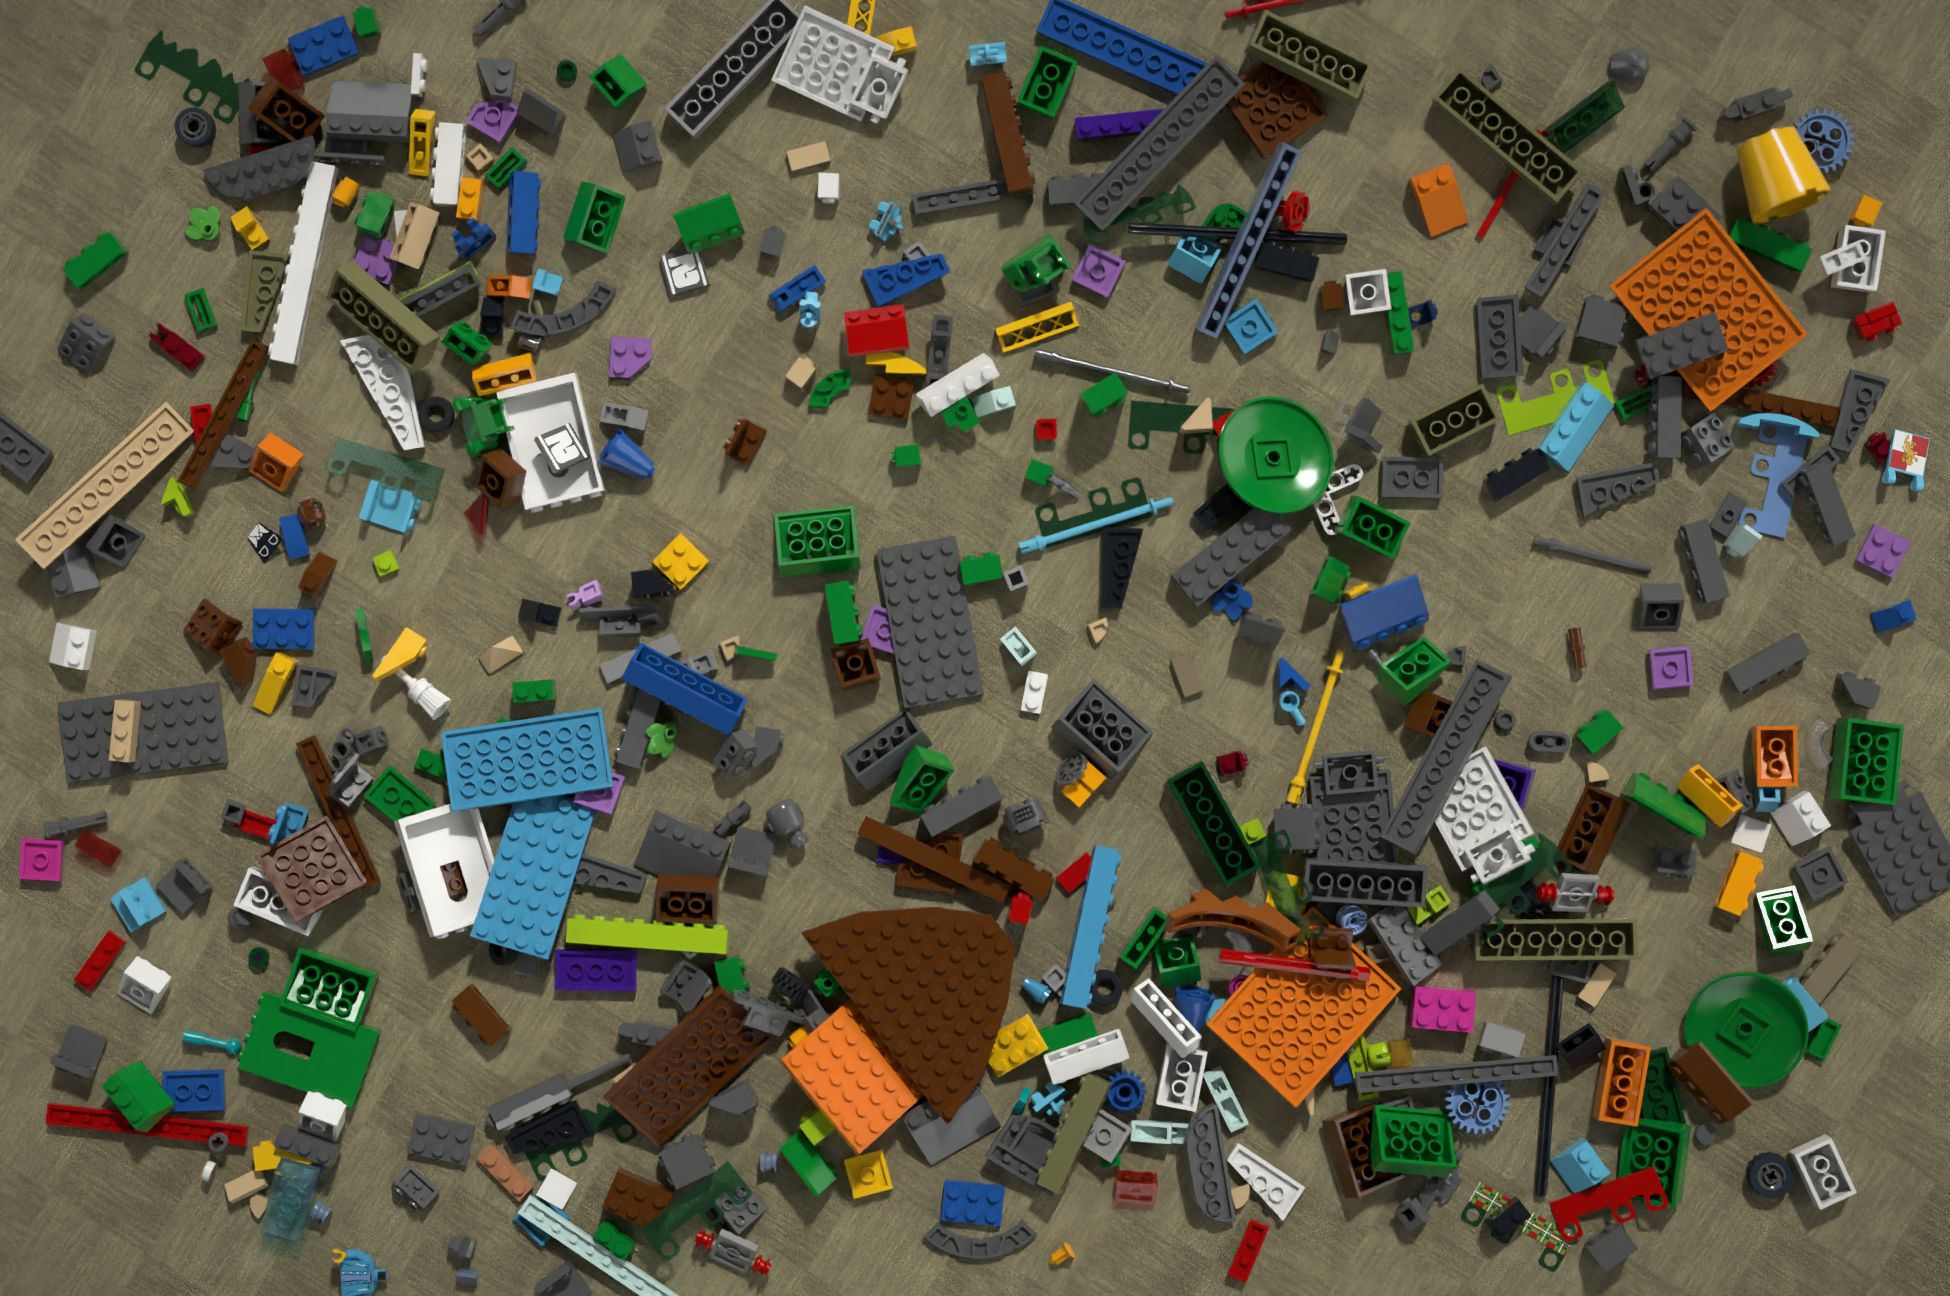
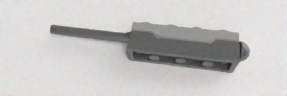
[485,1054,632,1131]

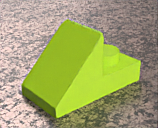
[161,476,196,517]

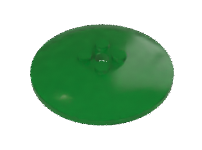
[1218,396,1334,514]
[1684,972,1809,1088]

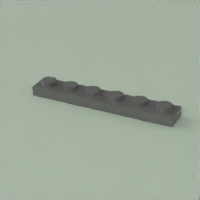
[912,178,1035,215]
[1523,183,1605,298]

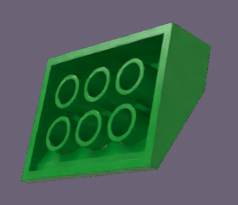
[774,505,861,578]
[1829,718,1904,806]
[1620,772,1706,839]
[279,946,379,1032]
[1370,1105,1457,1177]
[1618,1118,1691,1209]

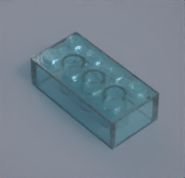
[260,1157,321,1245]

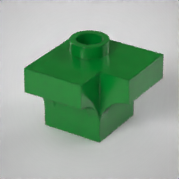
[940,396,980,432]

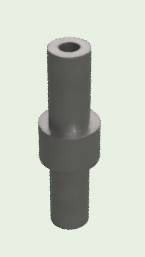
[1047,472,1080,498]
[1363,646,1384,668]

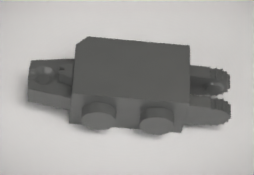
[1720,87,1793,122]
[618,1019,675,1046]

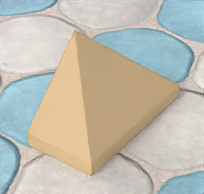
[479,636,524,674]

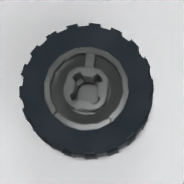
[1746,1152,1794,1199]

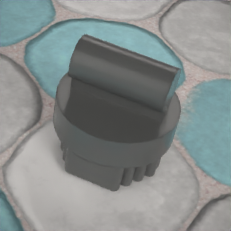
[228,907,253,930]
[447,1236,476,1260]

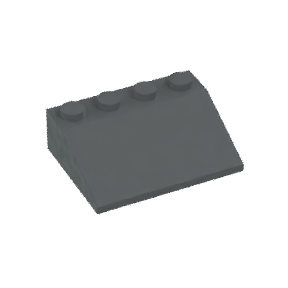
[325,80,413,144]
[1051,678,1153,780]
[634,809,732,877]
[901,1084,1001,1165]

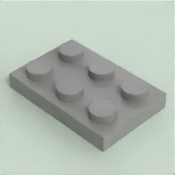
[1060,1109,1133,1163]

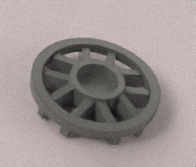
[1056,752,1088,787]

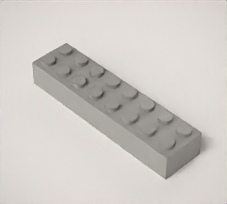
[664,0,800,140]

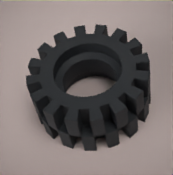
[771,967,810,1000]

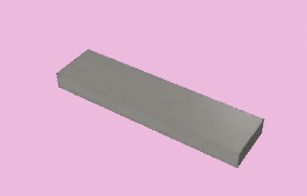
[600,633,682,683]

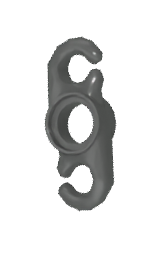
[329,726,356,773]

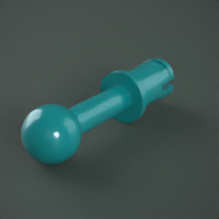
[182,1030,242,1054]

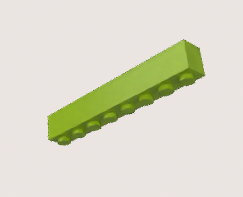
[566,914,730,954]

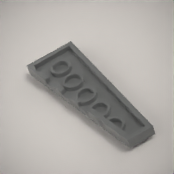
[573,853,647,893]

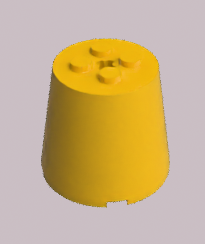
[1737,127,1831,224]

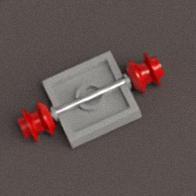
[1536,873,1615,912]
[694,1228,772,1277]

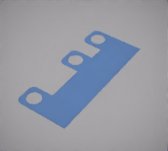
[1739,422,1807,538]

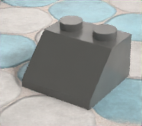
[516,88,566,136]
[614,121,663,173]
[83,512,145,568]
[1638,583,1685,629]
[709,1078,759,1115]
[1584,1222,1638,1273]

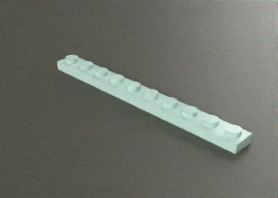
[518,1195,679,1296]

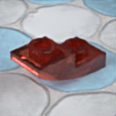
[74,829,122,868]

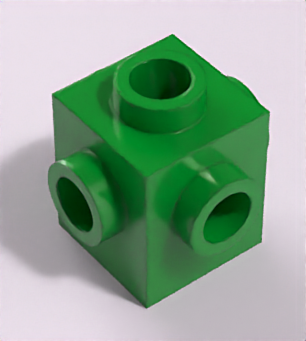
[814,968,842,997]

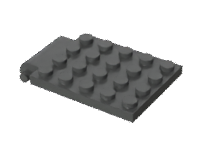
[1309,750,1399,863]
[1845,780,1950,916]

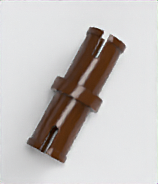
[1568,627,1587,669]

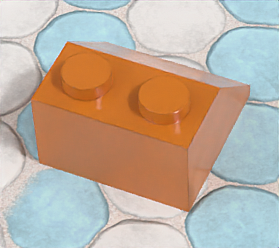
[248,432,304,493]

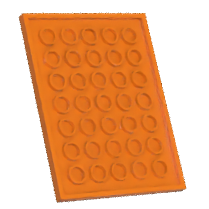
[1609,208,1808,412]
[1205,906,1402,1108]

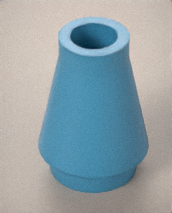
[1021,977,1052,1004]

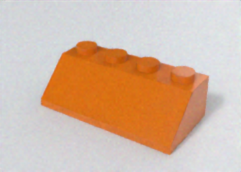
[1592,1037,1651,1127]

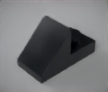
[480,297,504,338]
[518,598,562,627]

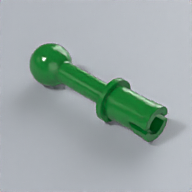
[236,368,262,422]

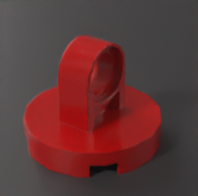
[1274,191,1310,232]

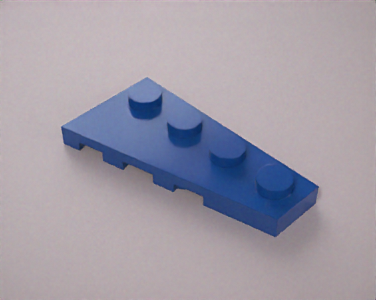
[862,253,951,307]

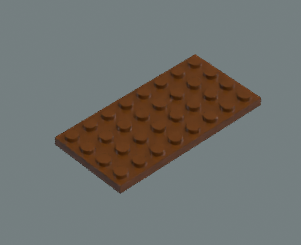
[603,984,775,1147]

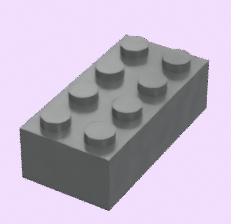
[1634,312,1728,379]

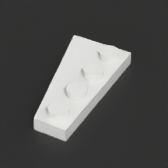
[1227,1142,1305,1221]

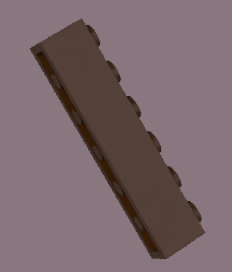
[981,71,1035,197]

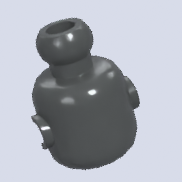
[766,799,808,849]

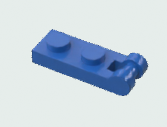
[768,265,826,313]

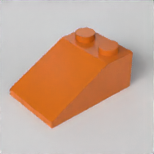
[1408,163,1468,237]
[1751,725,1798,787]

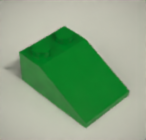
[1377,636,1452,705]
[889,745,955,814]
[1755,886,1813,957]

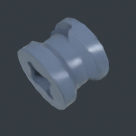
[760,1153,778,1173]
[308,1200,333,1226]

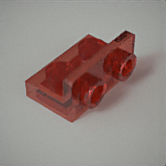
[262,48,305,91]
[1115,1170,1157,1205]

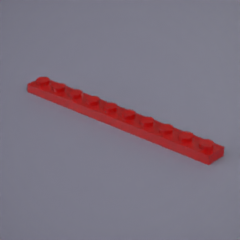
[45,1103,249,1147]

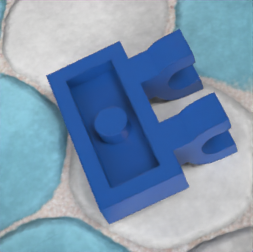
[451,218,497,261]

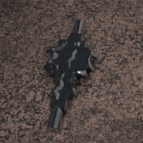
[1501,879,1569,919]

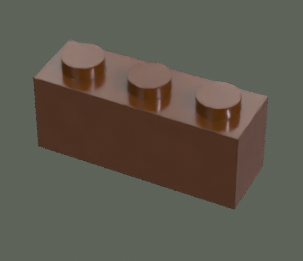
[451,983,511,1047]

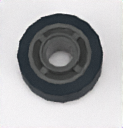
[175,107,216,147]

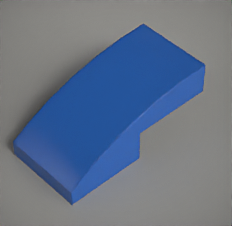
[279,513,310,560]

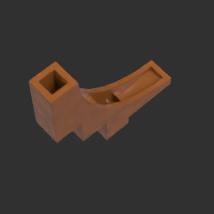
[1165,888,1301,952]

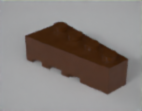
[973,837,1055,901]

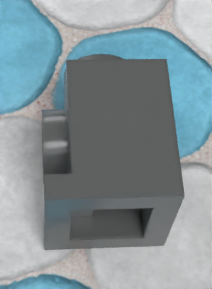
[1395,1197,1431,1232]

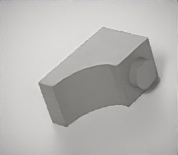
[600,402,648,430]

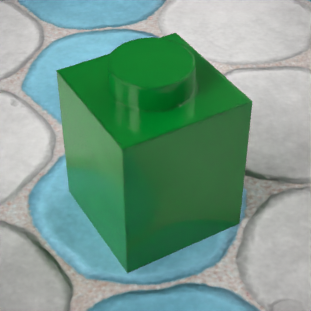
[352,6,382,39]
[891,444,921,468]
[1024,459,1056,487]

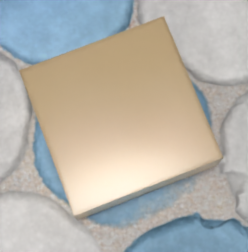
[466,143,494,172]

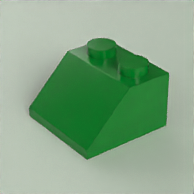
[1310,556,1351,604]
[1154,935,1202,988]

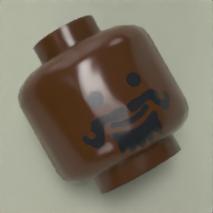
[297,498,326,529]

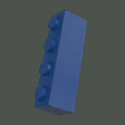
[506,171,541,255]

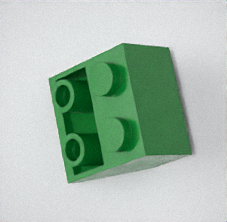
[589,54,648,111]

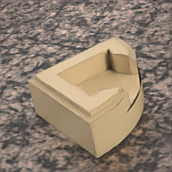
[1087,617,1108,644]
[720,635,740,661]
[1586,762,1610,782]
[1231,1183,1250,1209]
[250,1192,271,1219]

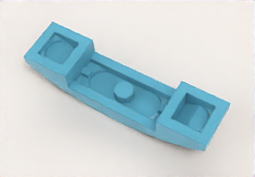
[1734,413,1819,439]

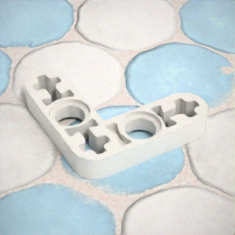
[1313,464,1363,535]

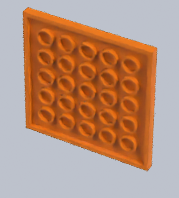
[779,998,924,1155]

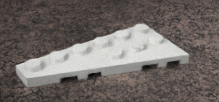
[340,335,425,451]

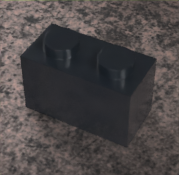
[1556,1023,1606,1070]
[1484,1196,1531,1240]

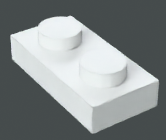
[411,53,427,97]
[1021,671,1048,714]

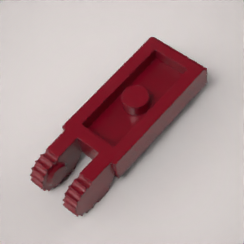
[149,323,205,372]

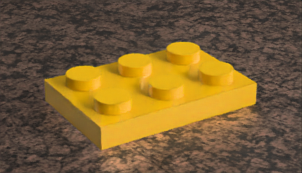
[988,1014,1048,1077]

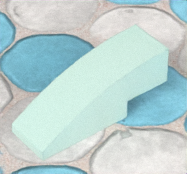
[1203,1066,1249,1133]
[1131,1120,1190,1144]

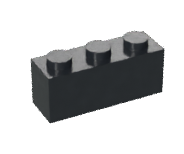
[1253,240,1320,283]
[1483,447,1550,501]

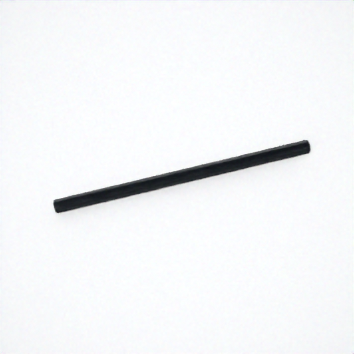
[1128,222,1347,245]
[1535,976,1564,1196]

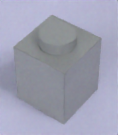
[1003,565,1029,592]

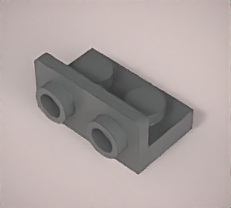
[1653,846,1697,879]
[392,1164,440,1211]

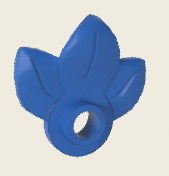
[1213,580,1253,620]

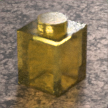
[1388,1038,1413,1069]

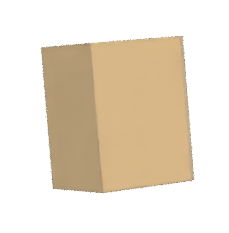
[1179,397,1213,434]

